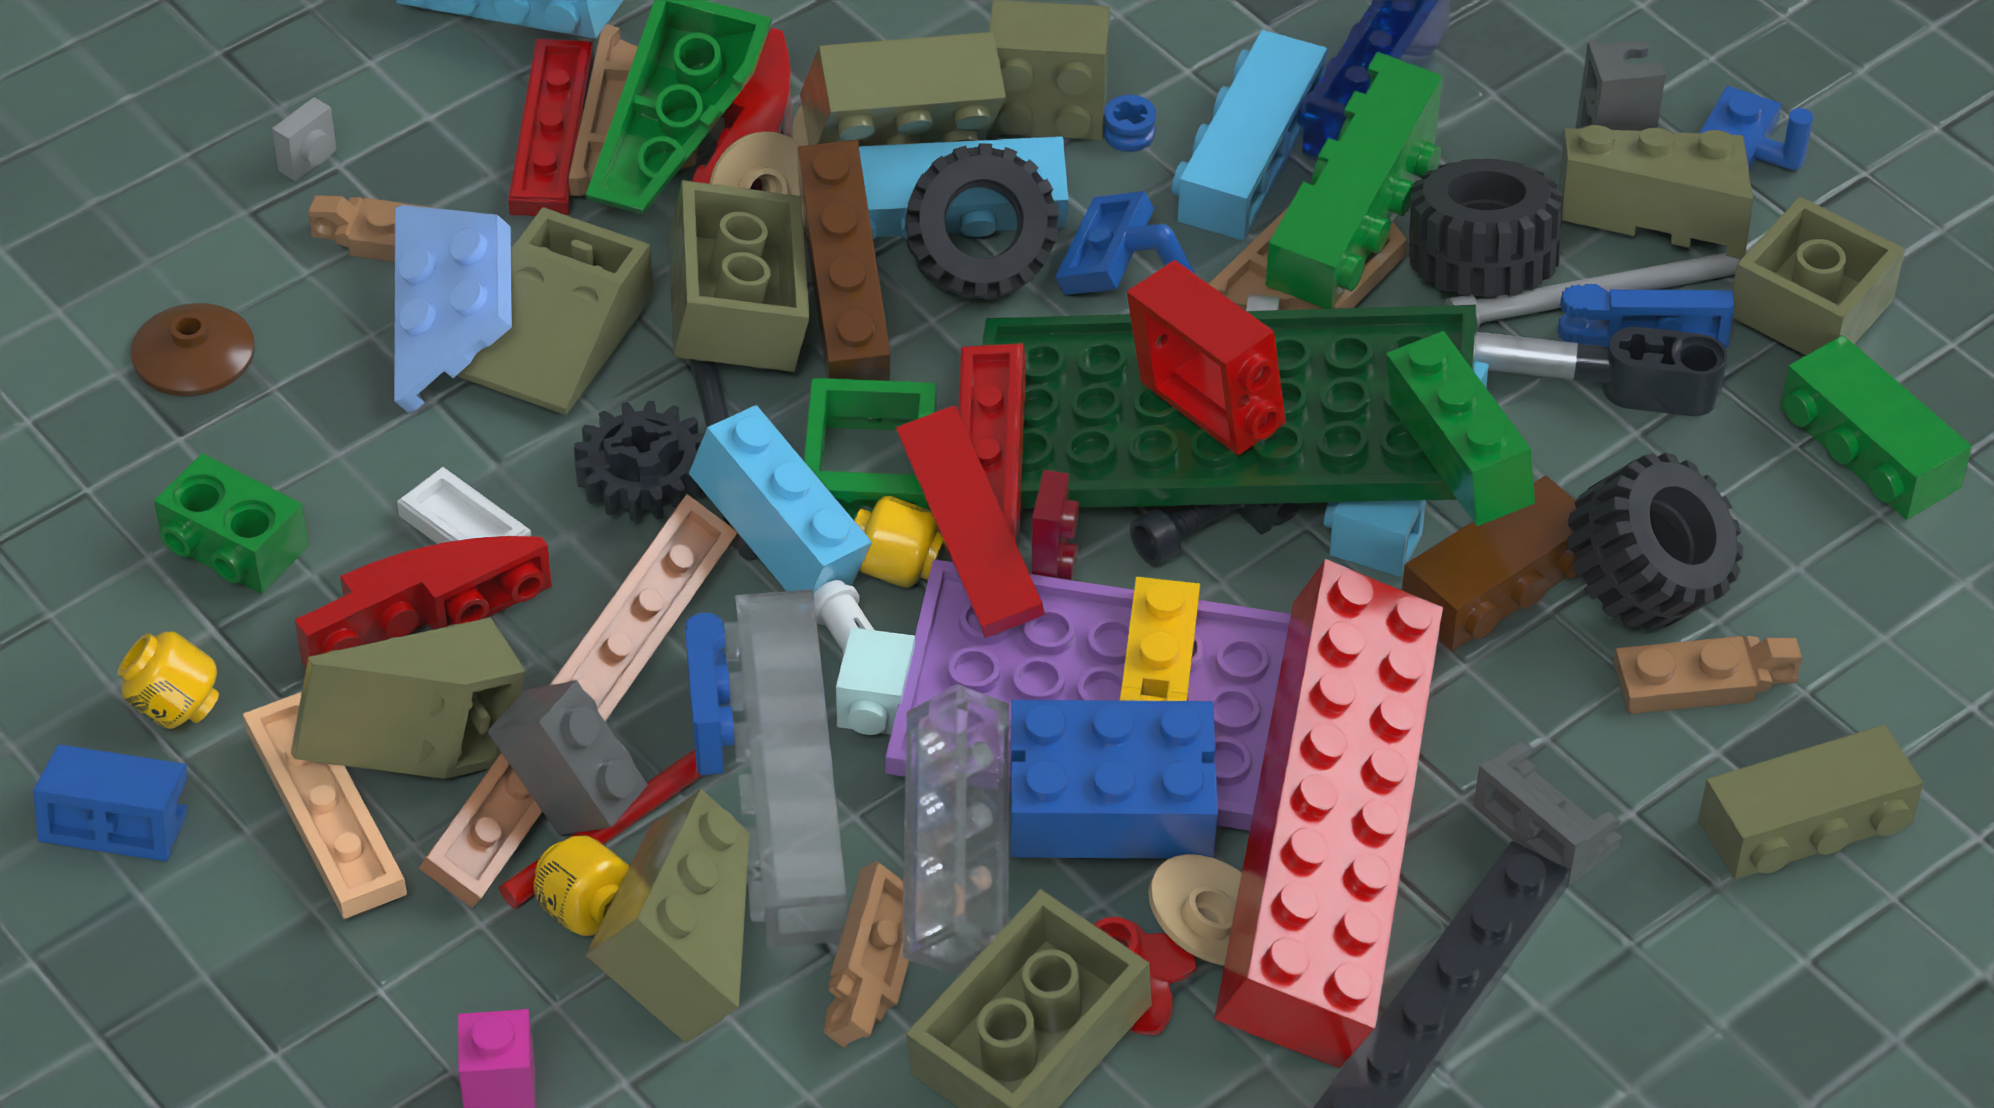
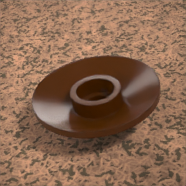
[131,303,255,396]

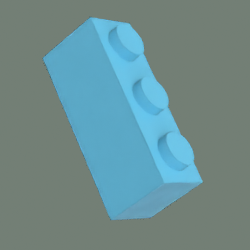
[689,405,872,611]

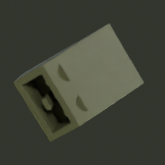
[458,207,654,416]
[291,618,526,779]

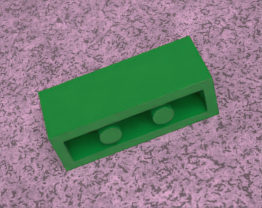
[1386,331,1535,527]
[1780,335,1972,520]

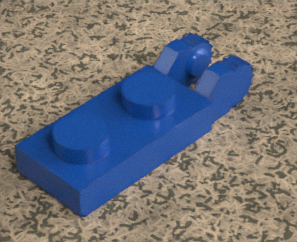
[1557,284,1734,349]
[685,612,735,775]

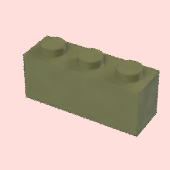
[1698,724,1923,880]

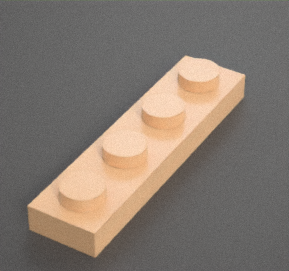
[243,692,407,919]

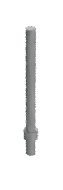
[1445,252,1741,330]

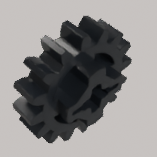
[574,401,705,521]

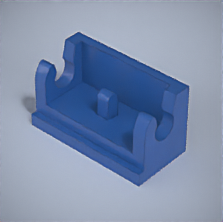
[33,744,188,862]

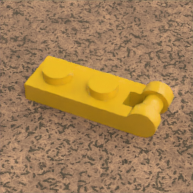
[1120,577,1200,701]

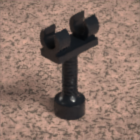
[1130,503,1300,566]

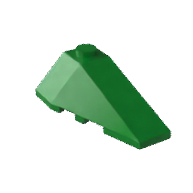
[586,0,772,215]

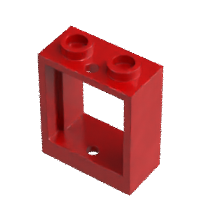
[1126,260,1286,455]

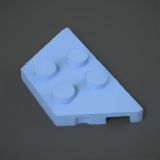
[394,205,512,413]

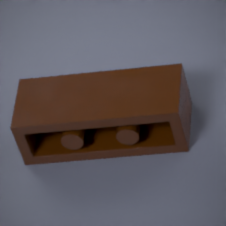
[1402,475,1578,652]

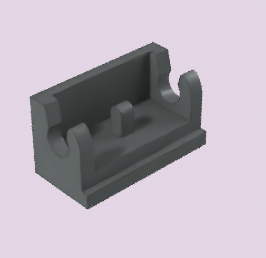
[1576,40,1666,131]
[1473,741,1622,887]

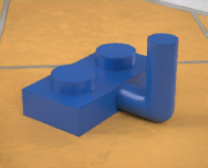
[1700,86,1813,172]
[1055,191,1196,295]

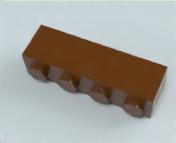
[797,140,891,381]

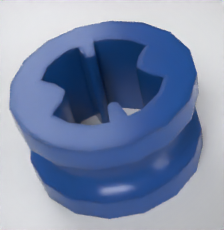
[1103,94,1156,152]

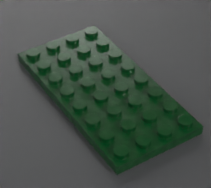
[982,305,1477,509]

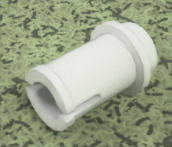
[811,580,874,656]

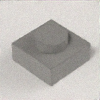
[272,97,337,181]

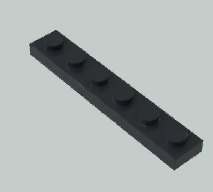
[1313,841,1571,1108]

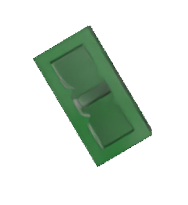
[154,453,309,594]

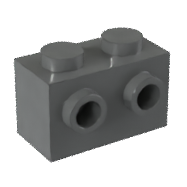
[487,680,648,835]

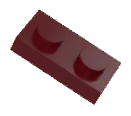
[1031,470,1079,580]

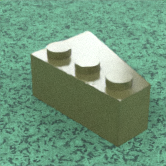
[1558,125,1753,259]

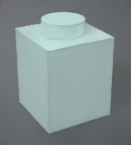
[836,627,915,735]

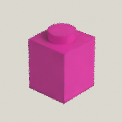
[458,1009,536,1108]

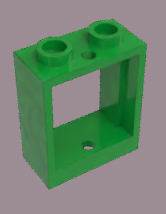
[804,378,937,521]

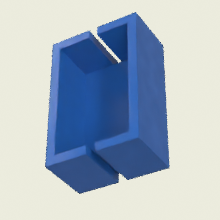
[1010,700,1218,858]

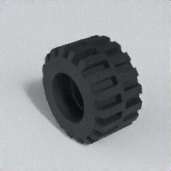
[905,143,1060,301]
[1409,158,1562,297]
[1567,453,1743,630]

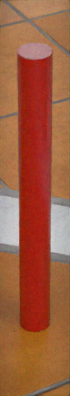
[499,749,702,908]

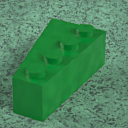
[1265,52,1443,309]

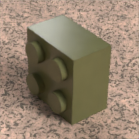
[988,0,1110,141]
[1732,196,1905,355]

